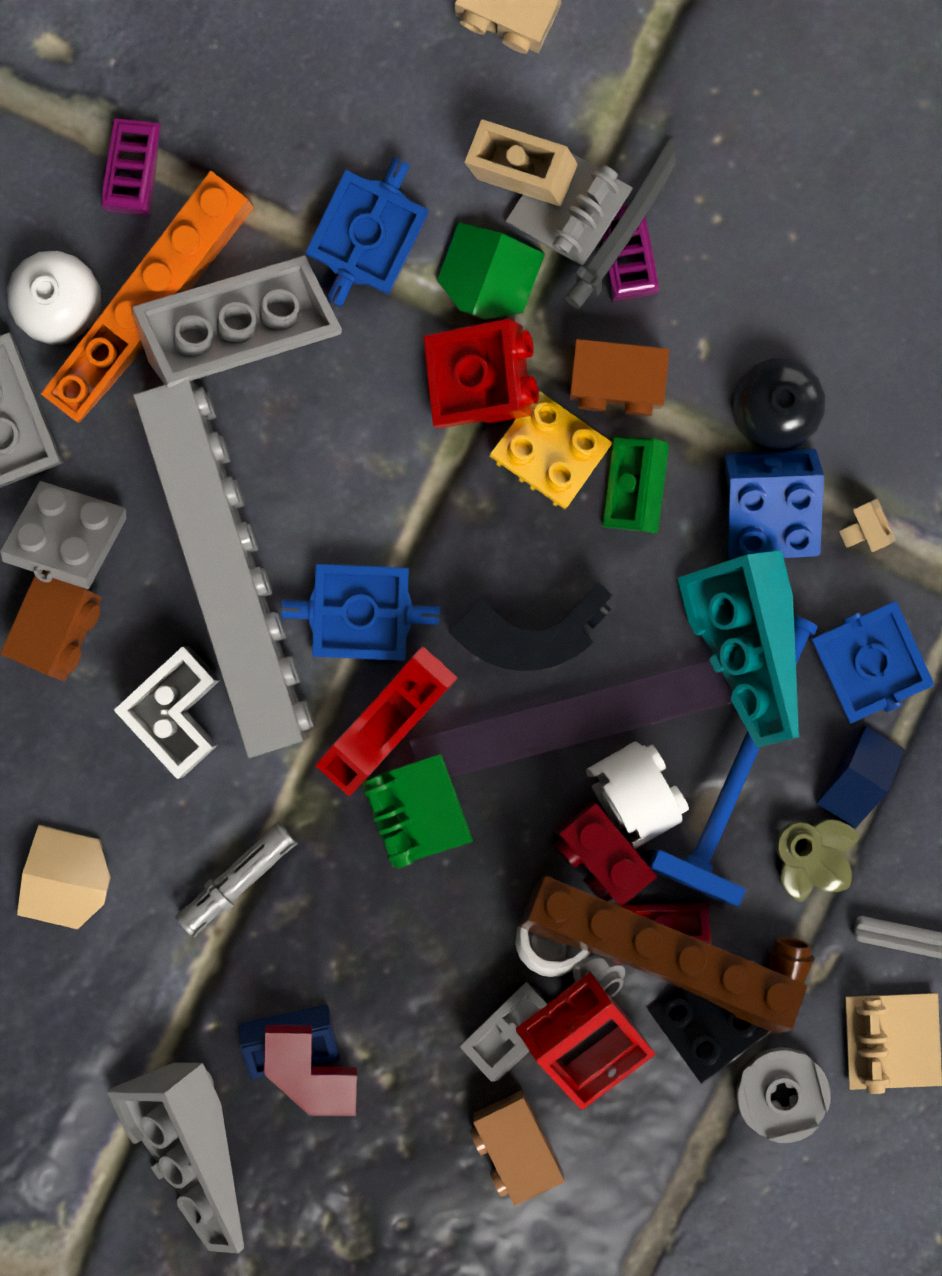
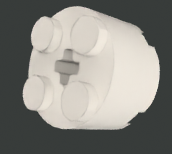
[586,741,689,849]

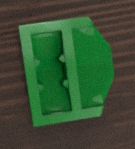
[437,222,545,320]

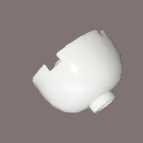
[7,251,102,345]

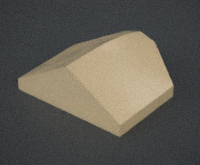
[17,825,111,929]

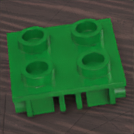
[362,754,473,869]

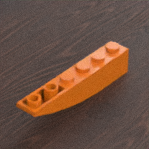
[41,171,254,423]

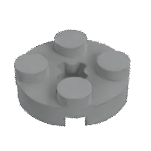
[736,1047,831,1143]

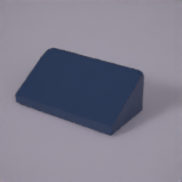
[239,1005,340,1080]

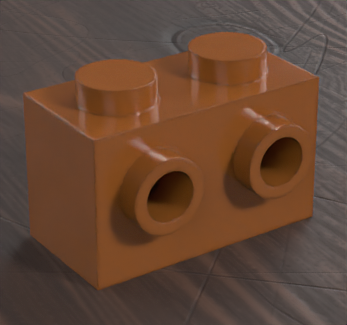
[569,339,670,416]
[0,571,103,682]

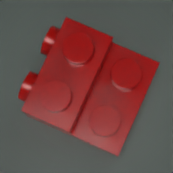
[424,319,539,429]

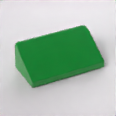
[602,435,669,533]

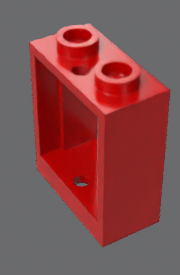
[515,972,656,1110]

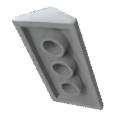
[132,256,342,388]

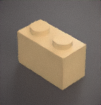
[464,119,578,207]

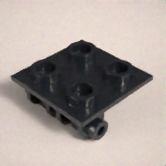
[648,987,772,1084]

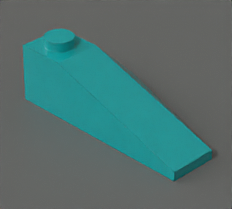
[678,550,799,748]

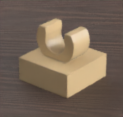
[839,498,896,552]

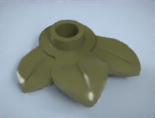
[776,818,859,902]

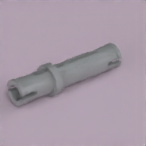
[175,822,298,938]

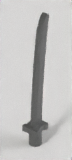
[565,139,675,309]

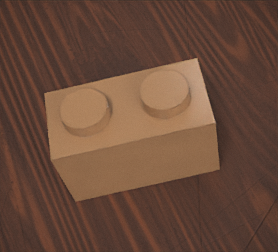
[469,1089,565,1207]

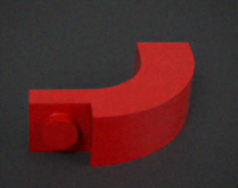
[315,647,457,797]

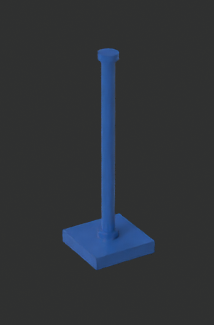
[644,616,818,906]

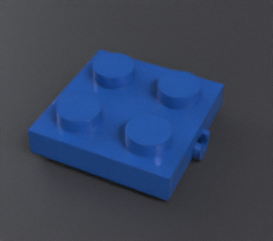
[810,601,935,724]

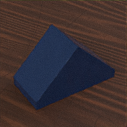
[816,726,905,828]

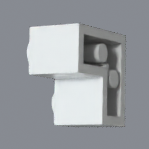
[114,646,220,779]

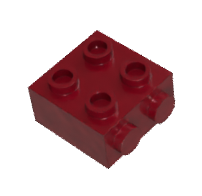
[552,801,657,907]

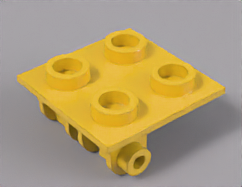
[489,390,612,510]

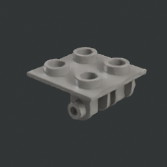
[506,153,633,267]

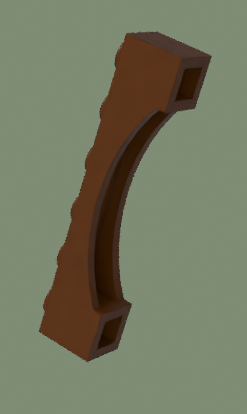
[519,876,808,1034]

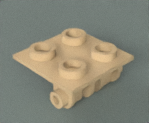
[845,993,942,1094]

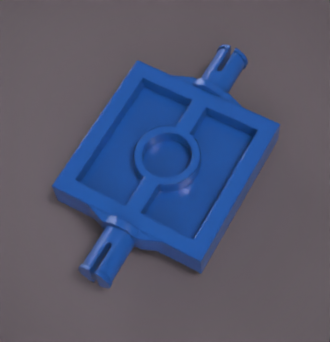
[305,157,429,308]
[281,564,440,661]

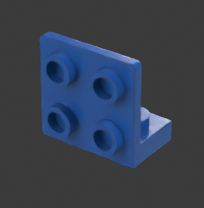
[724,449,824,560]

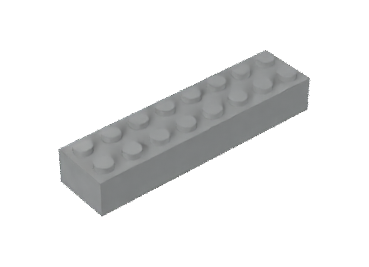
[134,379,314,758]

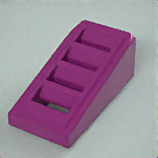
[101,118,161,216]
[602,205,660,302]

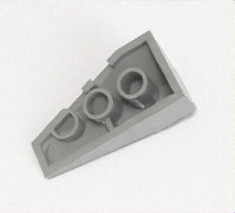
[107,1063,244,1254]

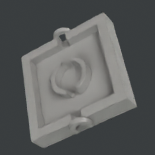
[0,481,127,590]

